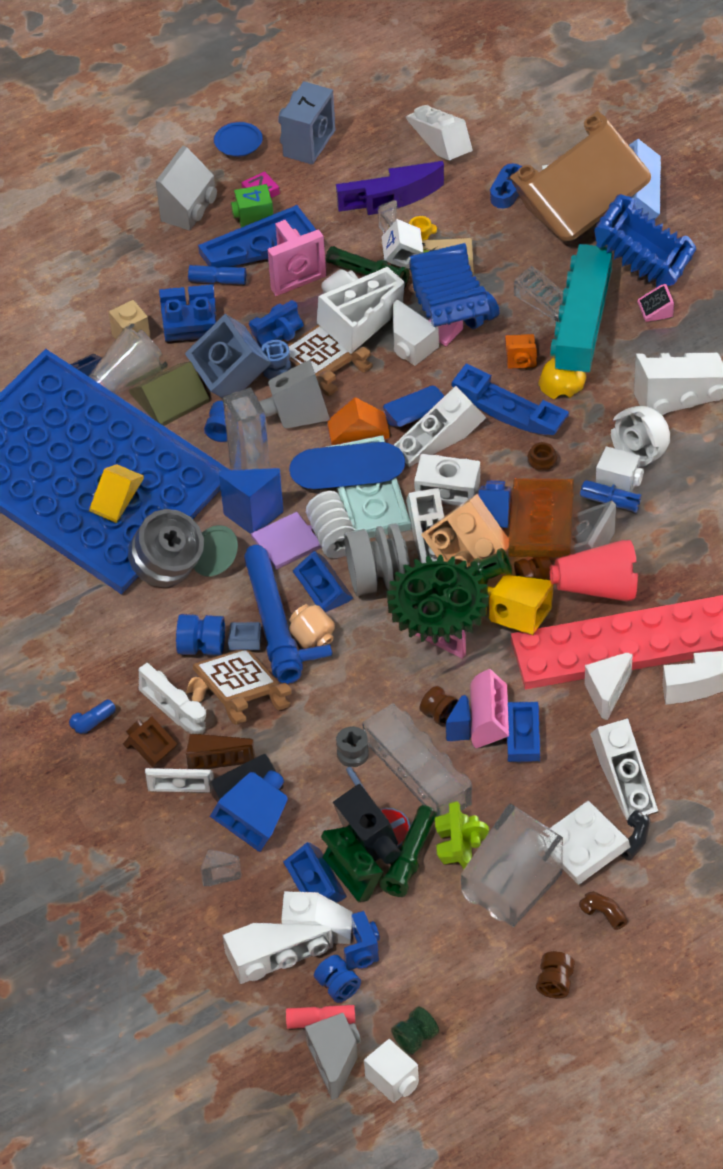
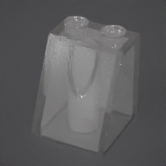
[461,803,563,927]

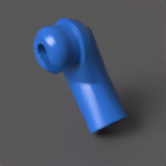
[69,699,116,734]

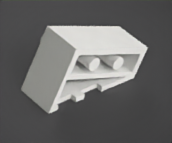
[317,267,405,354]
[634,353,723,415]

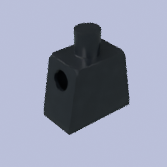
[333,783,401,864]

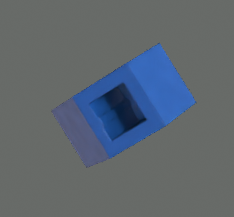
[478,480,511,528]

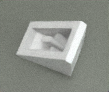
[584,653,633,720]

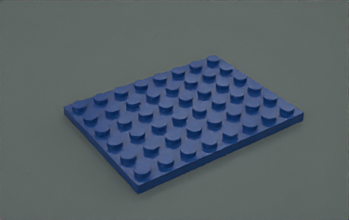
[0,349,230,595]

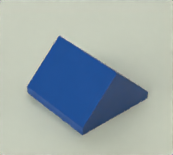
[219,468,283,534]

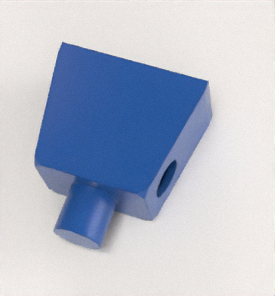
[209,771,288,852]

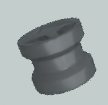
[336,726,369,767]

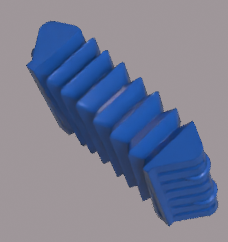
[594,194,696,288]
[409,243,490,327]

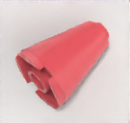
[550,540,638,602]

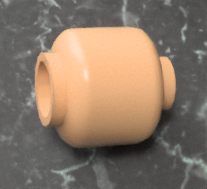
[289,604,335,649]

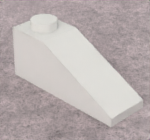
[406,488,444,564]

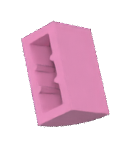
[470,669,509,749]

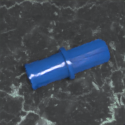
[580,480,642,513]

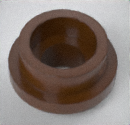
[527,442,557,470]

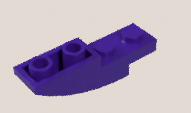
[336,161,444,215]

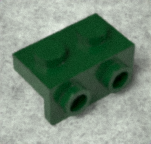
[321,827,383,903]

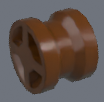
[419,686,459,726]

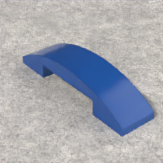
[451,363,569,435]

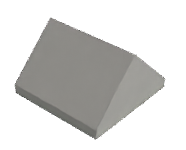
[548,501,616,563]

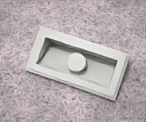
[145,768,214,793]

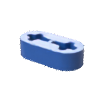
[490,163,522,209]

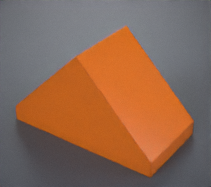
[327,397,390,446]

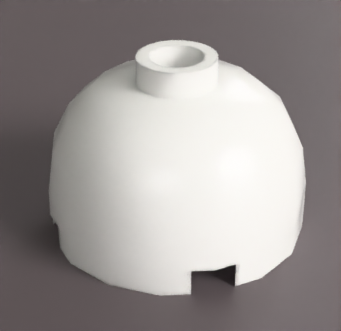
[611,406,670,467]

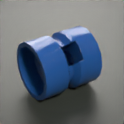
[176,614,225,656]

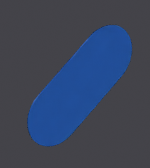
[289,442,405,489]

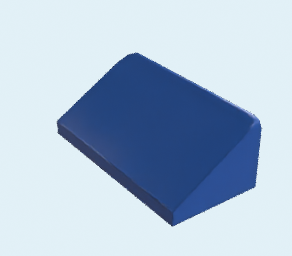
[383,385,444,427]
[292,550,353,612]
[283,842,347,903]

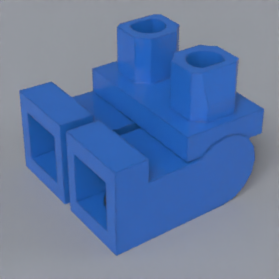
[159,284,216,342]

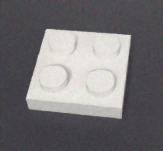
[537,801,630,885]

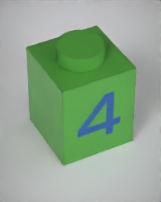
[231,184,273,228]

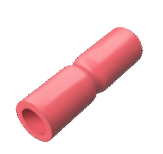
[286,1005,356,1029]

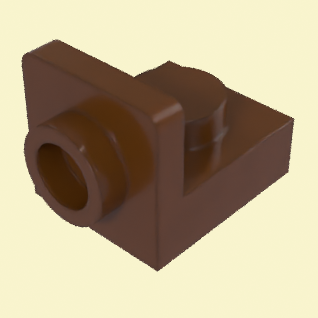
[123,716,178,767]

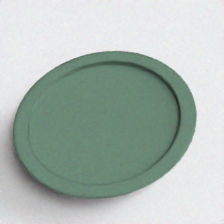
[193,525,238,576]

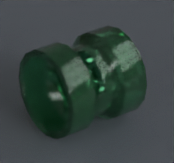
[391,1006,439,1055]

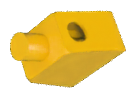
[488,575,554,635]

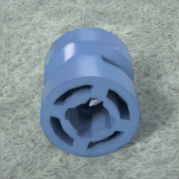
[261,340,291,379]

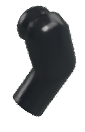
[620,810,651,860]

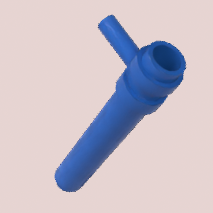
[244,544,332,684]

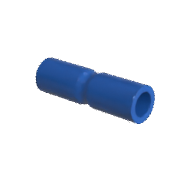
[188,265,247,285]

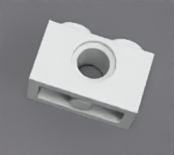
[414,454,480,506]

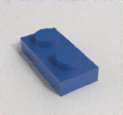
[507,702,540,762]

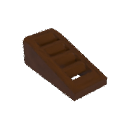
[186,734,256,770]

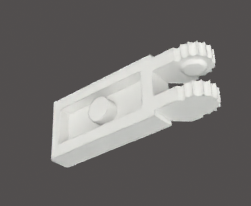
[139,663,206,734]

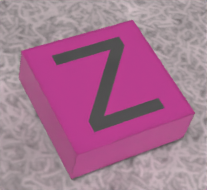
[241,171,280,198]

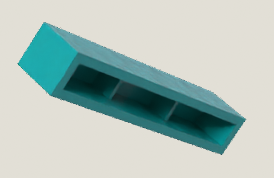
[550,244,613,372]

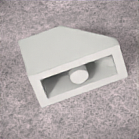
[393,299,439,366]
[281,891,353,944]

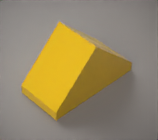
[89,464,144,523]

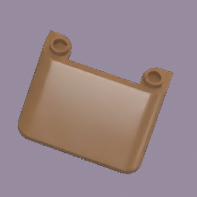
[510,111,651,241]

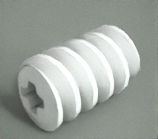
[306,491,355,558]

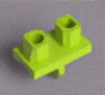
[435,801,489,869]

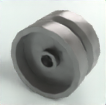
[128,509,204,587]

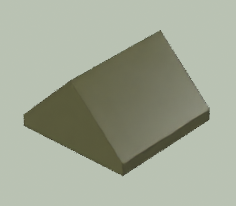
[129,361,210,426]

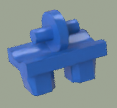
[249,300,304,348]

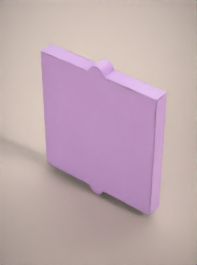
[251,512,322,570]

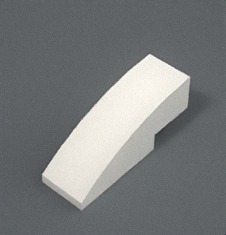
[662,651,723,705]

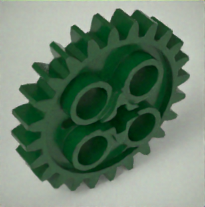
[387,555,489,644]

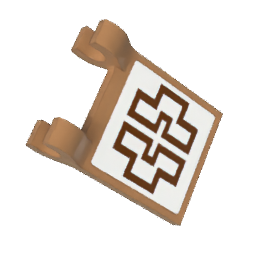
[288,324,373,396]
[193,650,292,725]

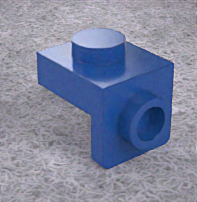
[344,911,380,970]

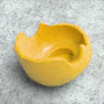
[538,358,586,399]

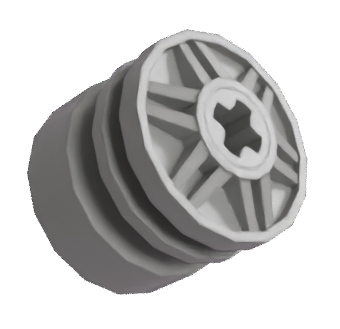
[344,523,410,596]

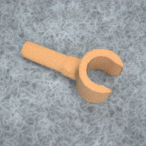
[186,677,210,702]

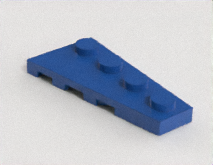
[198,205,316,268]

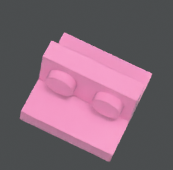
[267,220,326,296]

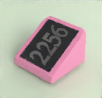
[637,284,674,322]

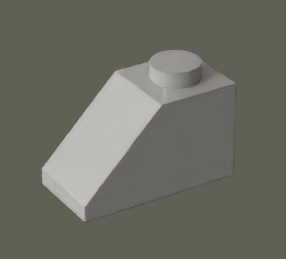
[305,1013,361,1100]

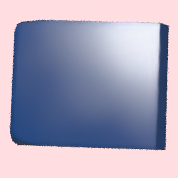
[446,695,471,741]

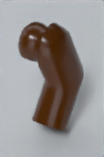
[579,891,628,930]

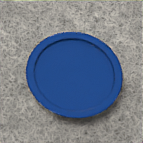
[214,122,263,157]

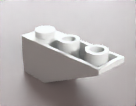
[406,105,473,160]
[394,386,486,467]
[590,719,658,820]
[223,923,333,984]

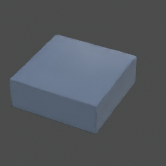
[228,622,262,650]

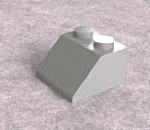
[156,146,217,231]

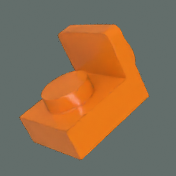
[505,334,537,369]

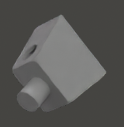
[256,360,330,428]

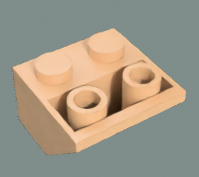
[421,494,512,567]

